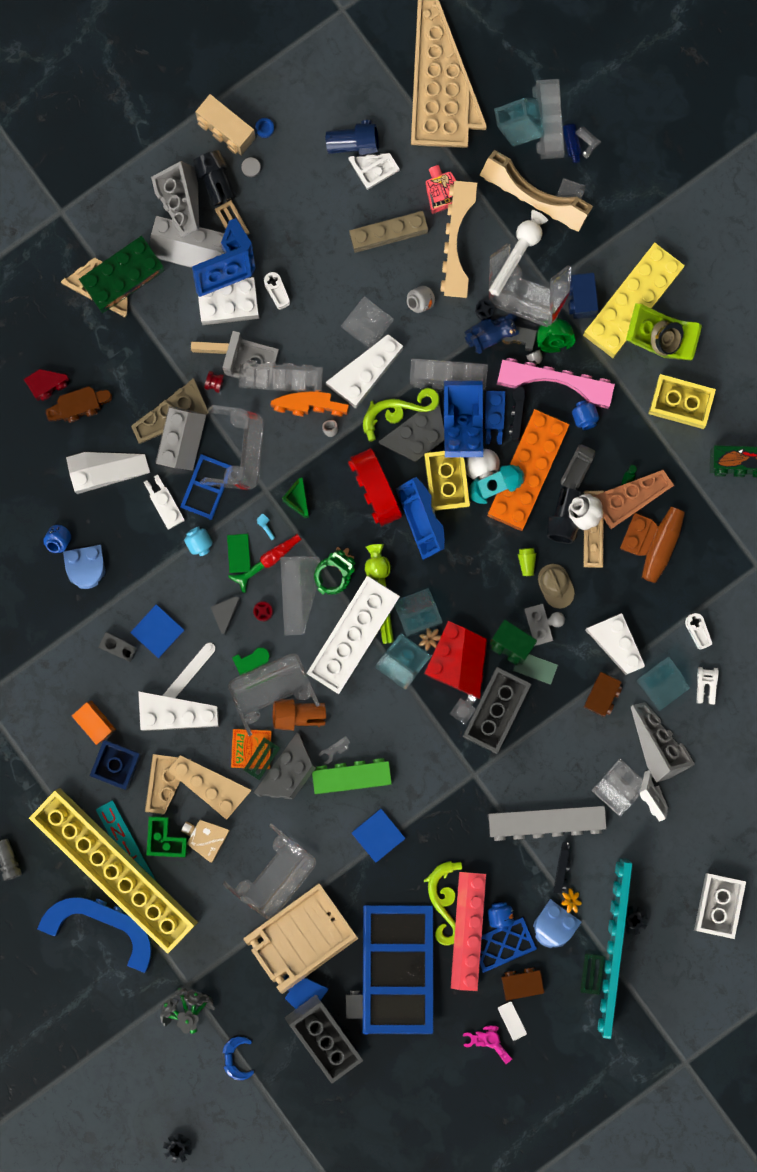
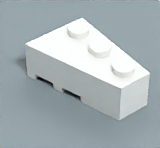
[586,613,645,675]

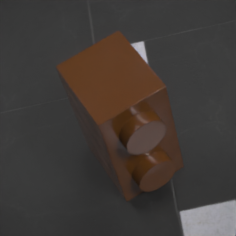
[583,672,623,717]
[501,967,544,1001]

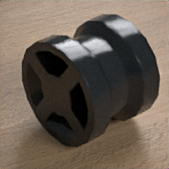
[475,299,495,320]

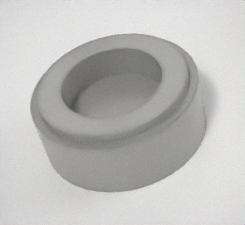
[241,157,261,177]

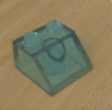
[375,634,431,690]

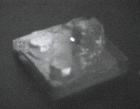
[341,296,394,348]

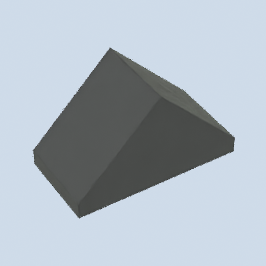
[211,597,240,635]

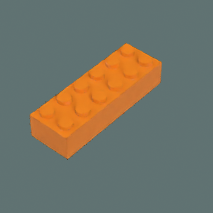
[487,409,569,531]

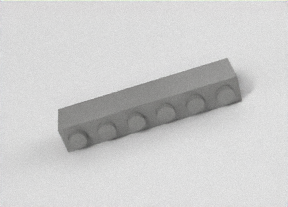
[488,806,606,841]

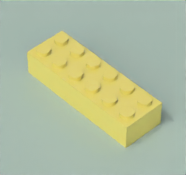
[583,243,685,358]

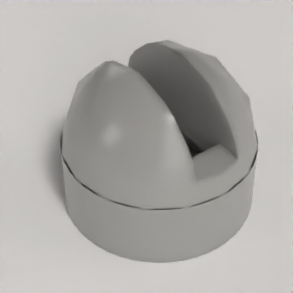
[526,350,543,365]
[322,420,338,437]

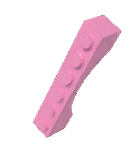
[497,358,615,409]

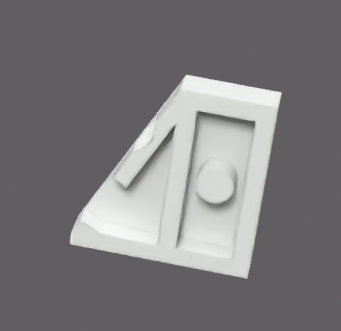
[348,153,400,190]
[640,770,668,822]

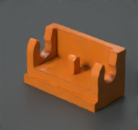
[72,701,117,745]

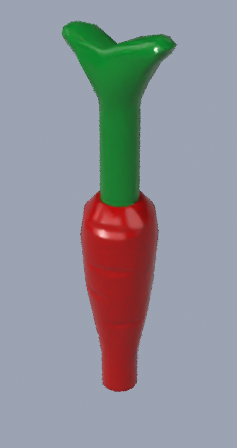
[228,534,302,593]

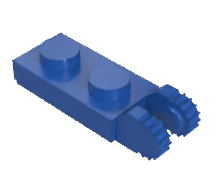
[485,391,505,445]

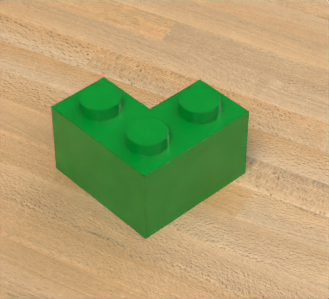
[146,817,188,858]

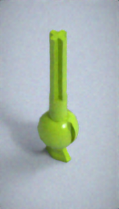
[365,544,394,644]

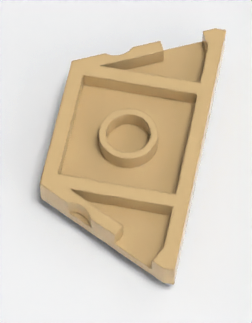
[61,258,128,318]

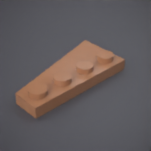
[593,470,674,529]

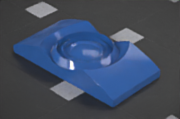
[396,477,445,560]

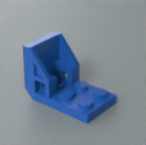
[192,218,256,297]
[444,381,483,457]

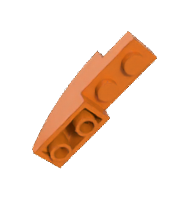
[270,392,349,417]

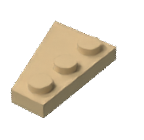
[145,754,191,814]

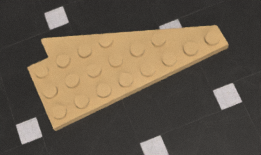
[411,0,486,148]

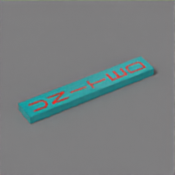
[96,800,157,882]

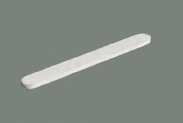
[162,643,215,698]

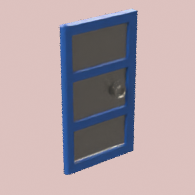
[363,905,433,1035]

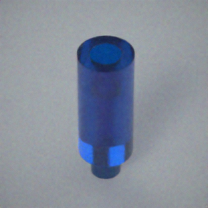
[562,124,582,163]

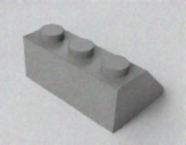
[156,406,206,470]

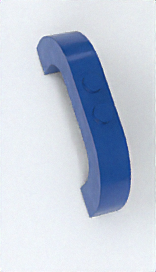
[37,897,152,973]

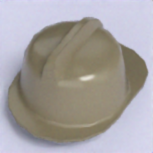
[538,564,575,609]

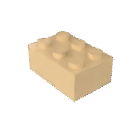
[195,94,256,156]

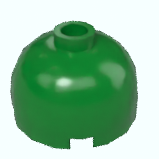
[537,317,576,353]

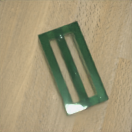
[244,738,280,780]
[580,954,604,995]

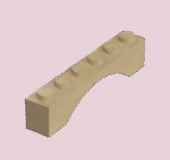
[480,150,593,232]
[441,181,477,298]

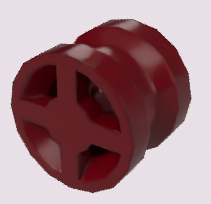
[204,371,224,393]
[253,602,273,622]

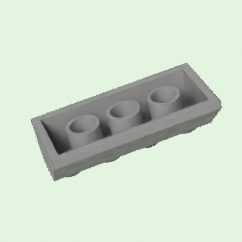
[149,216,224,268]

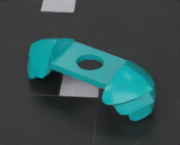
[468,465,524,504]

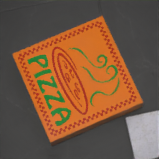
[231,729,272,769]

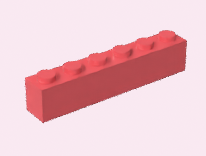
[451,872,486,991]

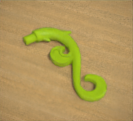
[363,388,439,441]
[424,861,462,946]

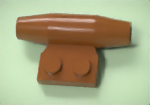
[620,507,685,583]

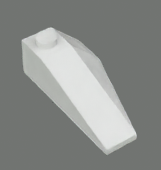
[66,452,150,494]

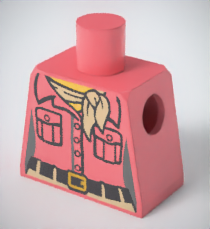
[425,165,456,214]

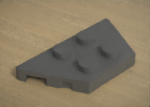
[378,402,444,462]
[254,733,316,800]

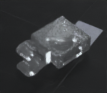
[450,695,477,725]
[319,736,350,765]

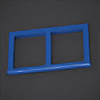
[180,454,233,520]

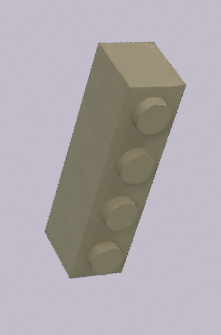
[349,211,428,253]

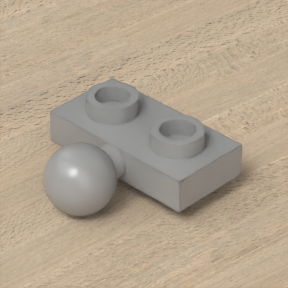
[525,604,565,646]

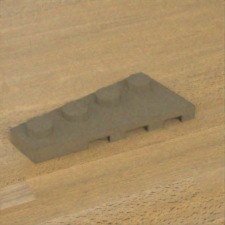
[131,378,209,444]

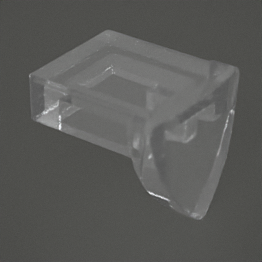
[576,127,601,159]
[557,178,585,199]

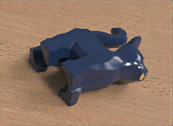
[464,311,519,354]

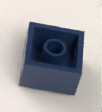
[566,273,598,319]
[90,740,142,790]

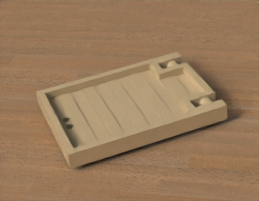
[243,884,358,994]

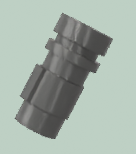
[0,839,22,881]

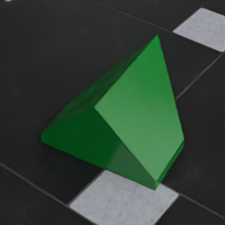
[282,478,309,518]

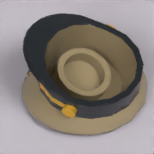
[651,321,684,356]

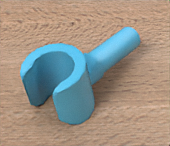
[257,514,275,540]

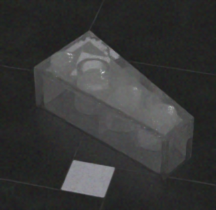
[239,360,323,392]

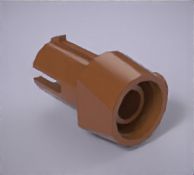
[273,699,326,731]

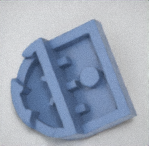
[63,545,105,589]
[533,899,581,948]

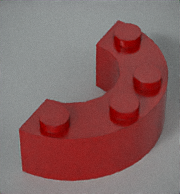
[348,448,402,527]

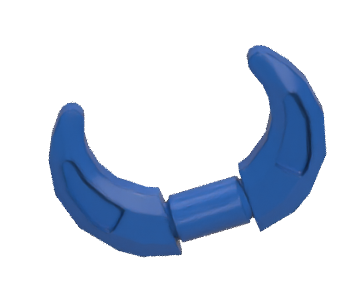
[222,1037,254,1080]

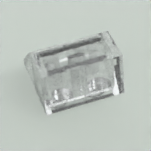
[591,759,643,816]

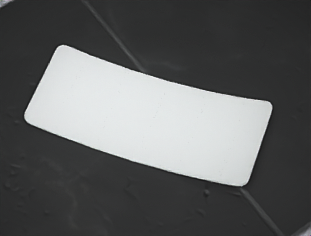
[498,1001,527,1041]

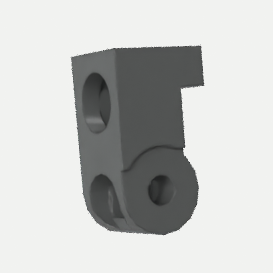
[502,326,537,352]
[98,632,137,662]

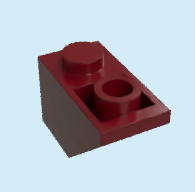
[24,369,70,401]

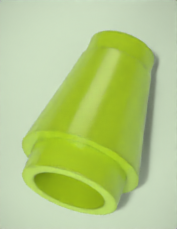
[518,548,537,576]

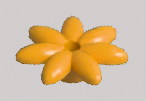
[561,888,582,913]

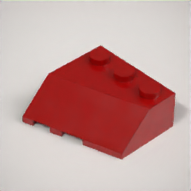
[424,621,487,699]

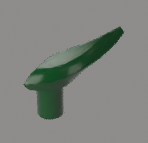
[621,465,637,486]

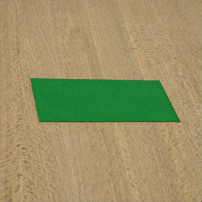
[227,534,250,573]

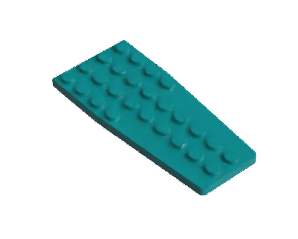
[598,858,632,1039]

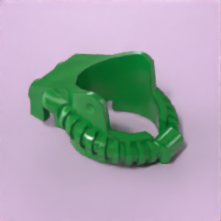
[314,549,356,595]

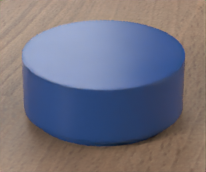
[255,118,274,138]

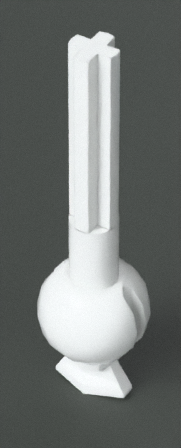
[489,210,548,296]

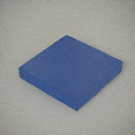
[130,605,185,658]
[352,809,405,863]

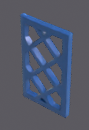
[480,918,537,973]

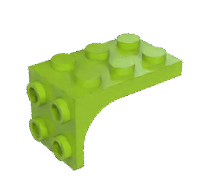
[626,303,702,360]

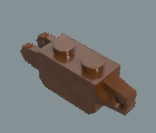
[45,387,112,423]

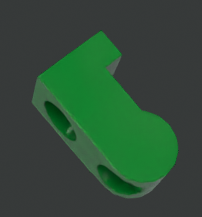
[232,648,270,676]

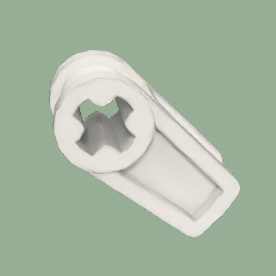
[264,272,290,310]
[685,613,712,649]
[696,667,718,705]

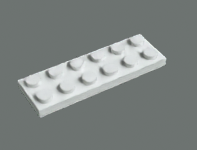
[306,576,400,694]

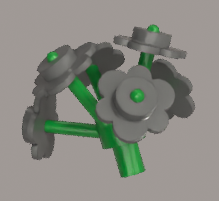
[160,988,215,1034]

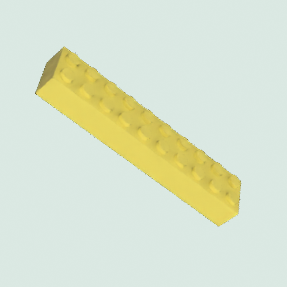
[29,788,198,953]

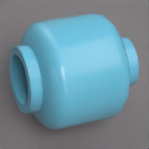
[184,527,213,556]

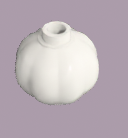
[465,449,500,480]
[568,494,603,530]

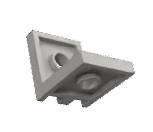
[222,331,279,387]

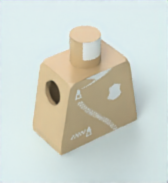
[181,820,230,863]

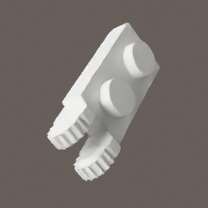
[144,475,185,530]

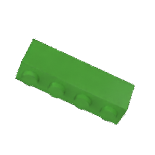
[312,758,392,794]

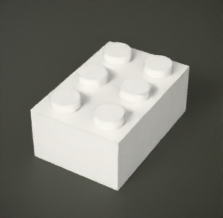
[198,277,259,325]
[694,873,746,939]

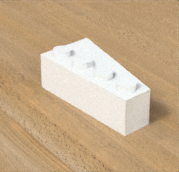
[326,334,403,408]
[139,692,219,731]

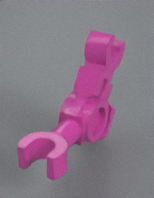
[463,1025,512,1064]

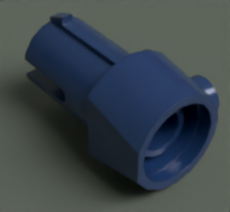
[325,120,379,155]

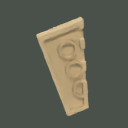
[168,755,251,820]

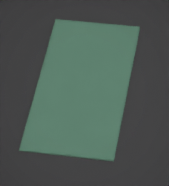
[513,654,558,685]

